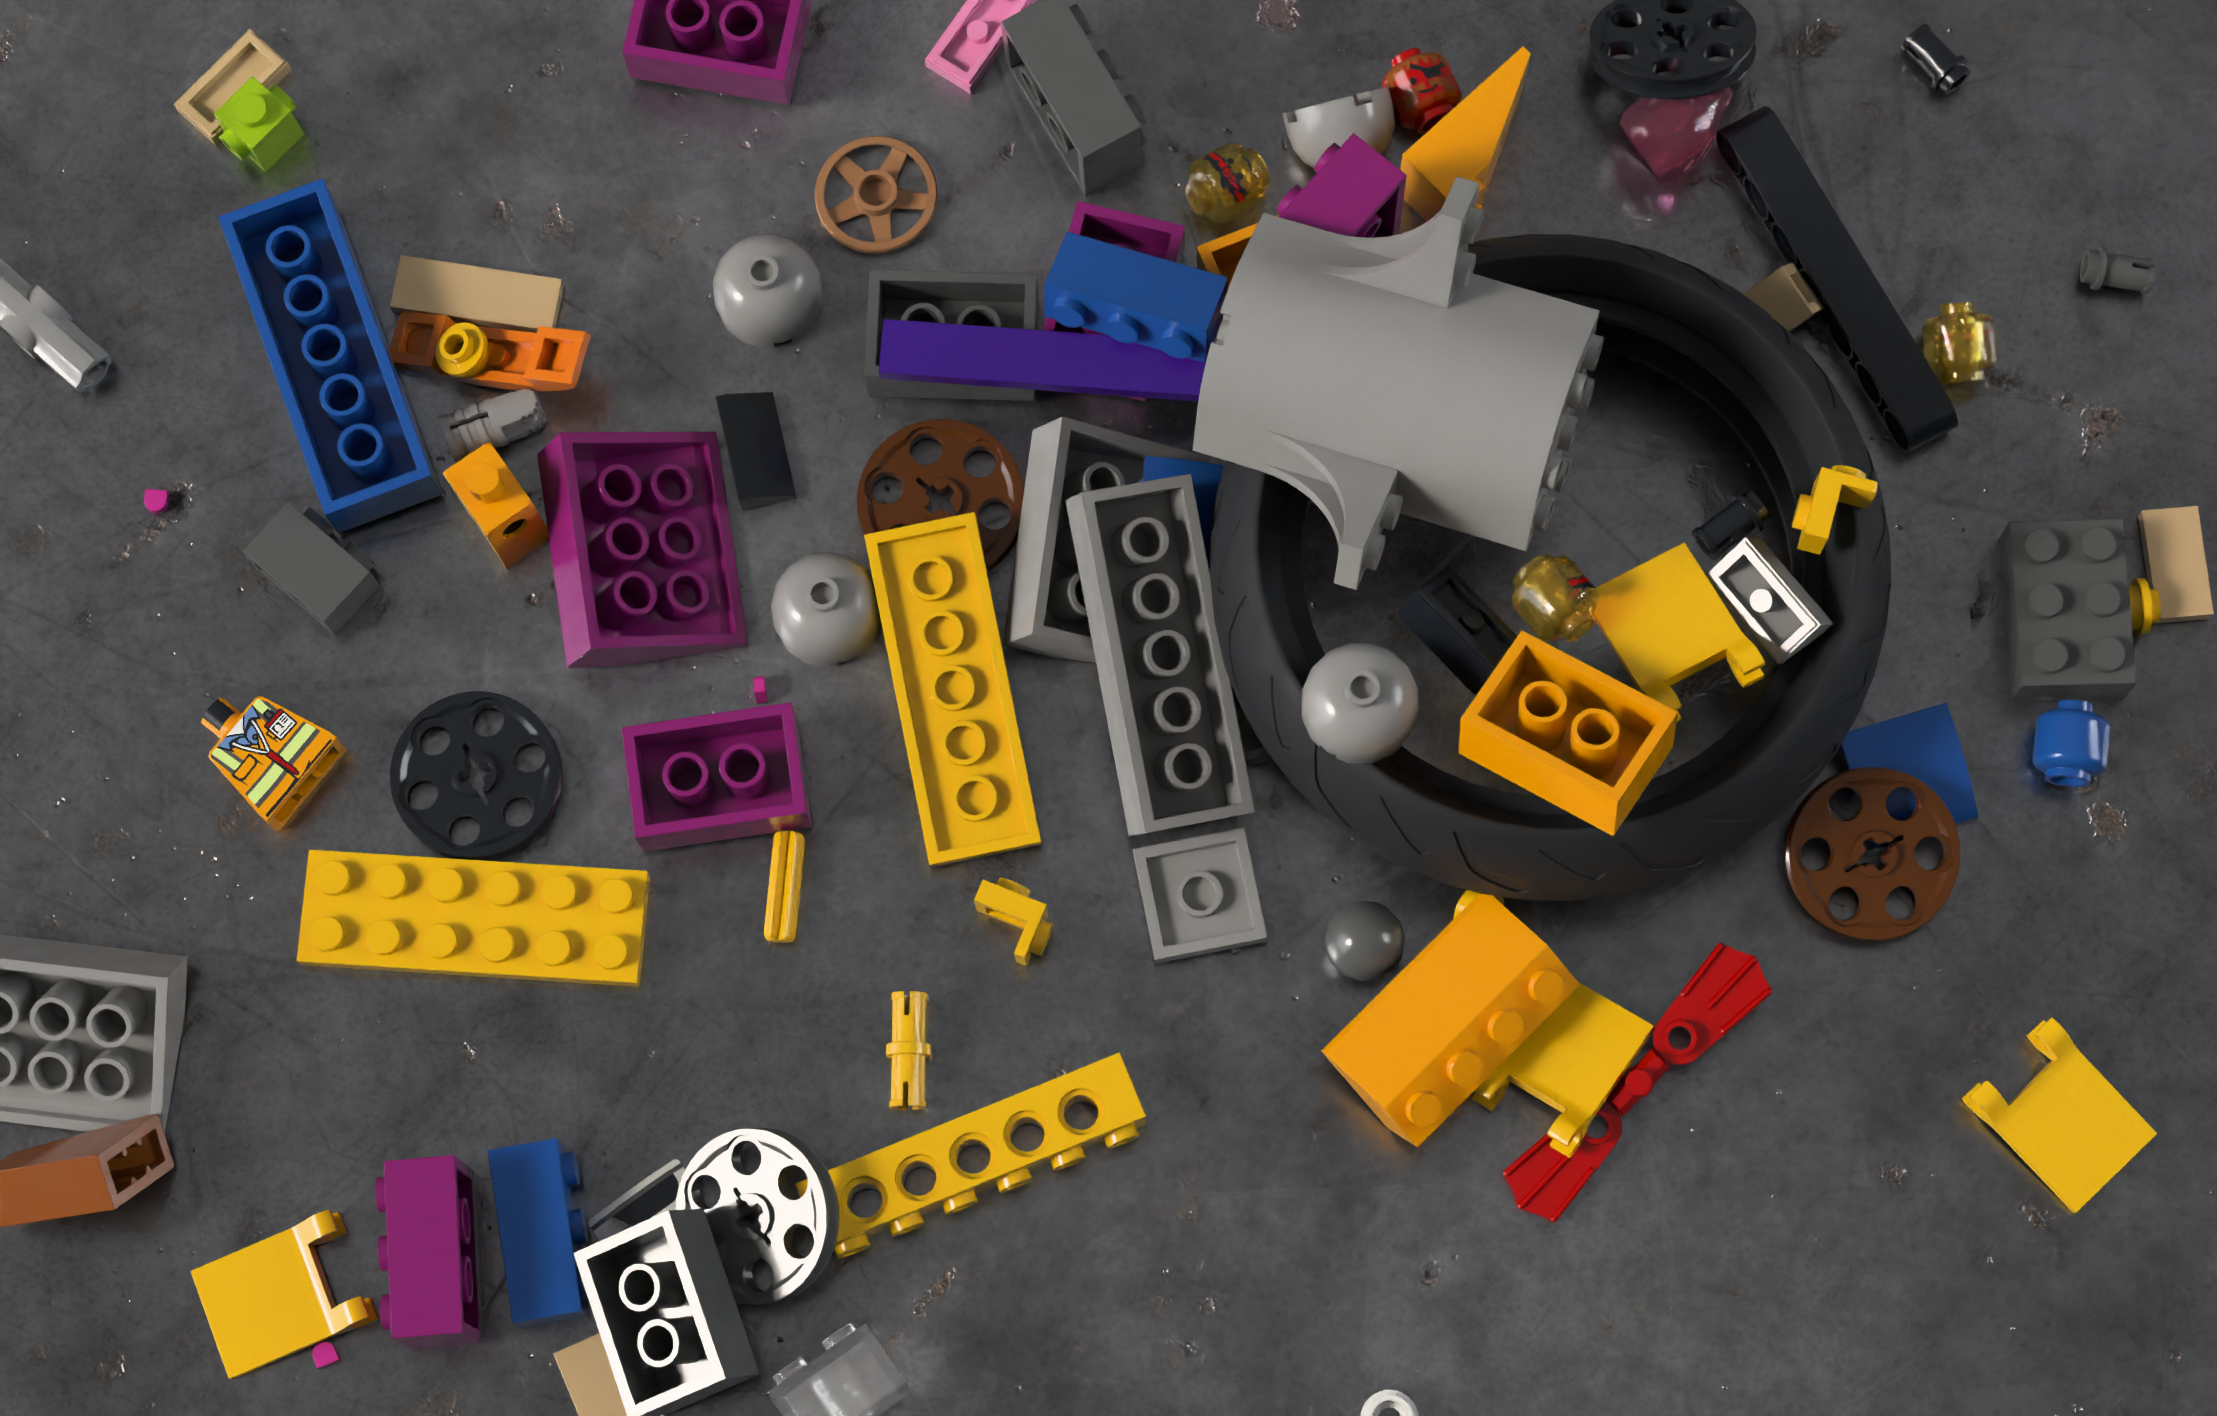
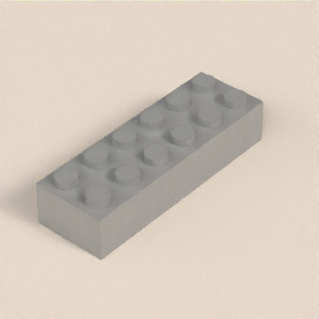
[1065,474,1255,836]

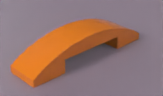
[389,311,591,392]

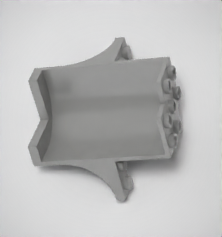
[1192,177,1604,590]

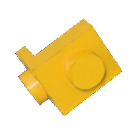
[1792,465,1879,555]
[974,878,1054,966]

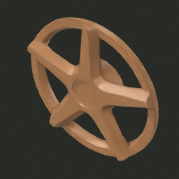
[815,136,938,255]

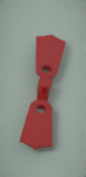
[1503,943,1773,1222]

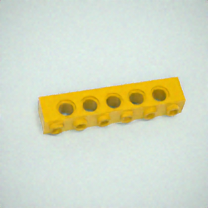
[795,1052,1146,1259]

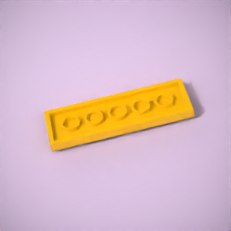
[864,512,1042,867]
[296,850,650,987]

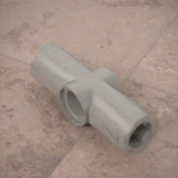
[0,258,113,394]

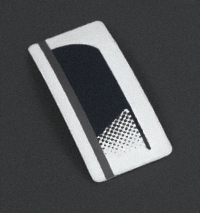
[588,1159,701,1241]

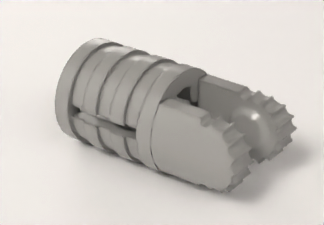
[438,388,547,463]

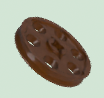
[857,419,1024,573]
[1785,767,1960,940]

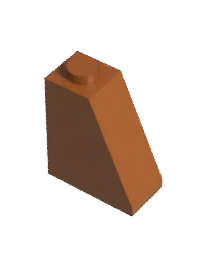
[0,1113,175,1227]

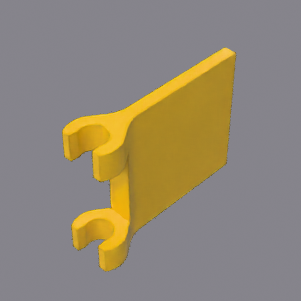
[1583,542,1765,722]
[1473,982,1654,1158]
[1961,1018,2157,1213]
[191,1209,379,1380]

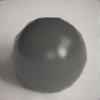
[1325,901,1405,981]

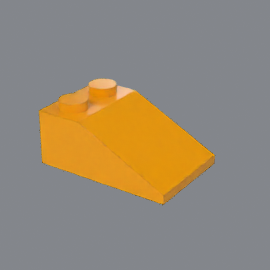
[1400,46,1531,222]

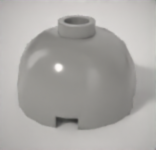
[1282,86,1395,168]
[713,233,824,348]
[771,551,882,667]
[1302,643,1419,763]

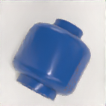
[2032,700,2111,787]

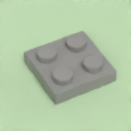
[1133,827,1267,964]

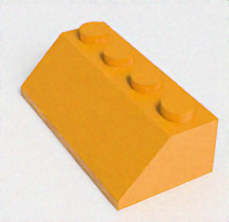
[1321,894,1580,1147]

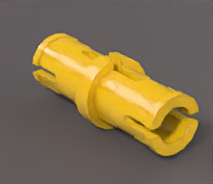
[886,991,931,1110]

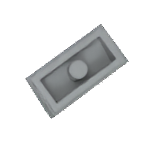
[1706,537,1833,664]

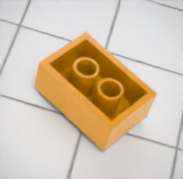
[1459,631,1678,836]

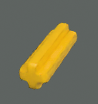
[764,831,805,943]

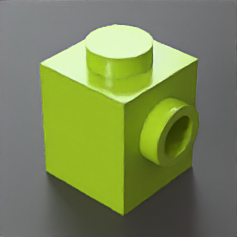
[214,76,304,172]

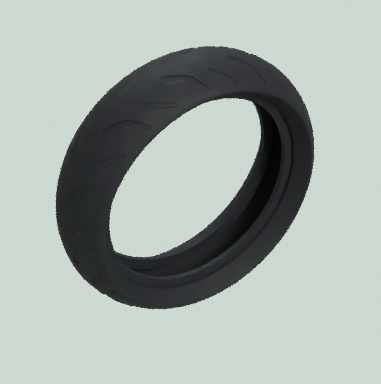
[1208,234,1891,901]

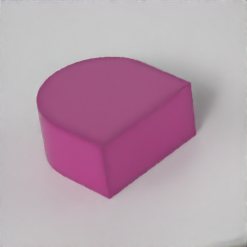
[144,489,170,514]
[753,676,768,703]
[312,1342,341,1370]

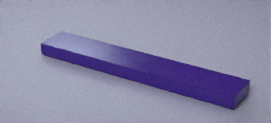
[878,319,1207,402]

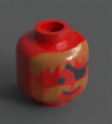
[1381,48,1462,134]

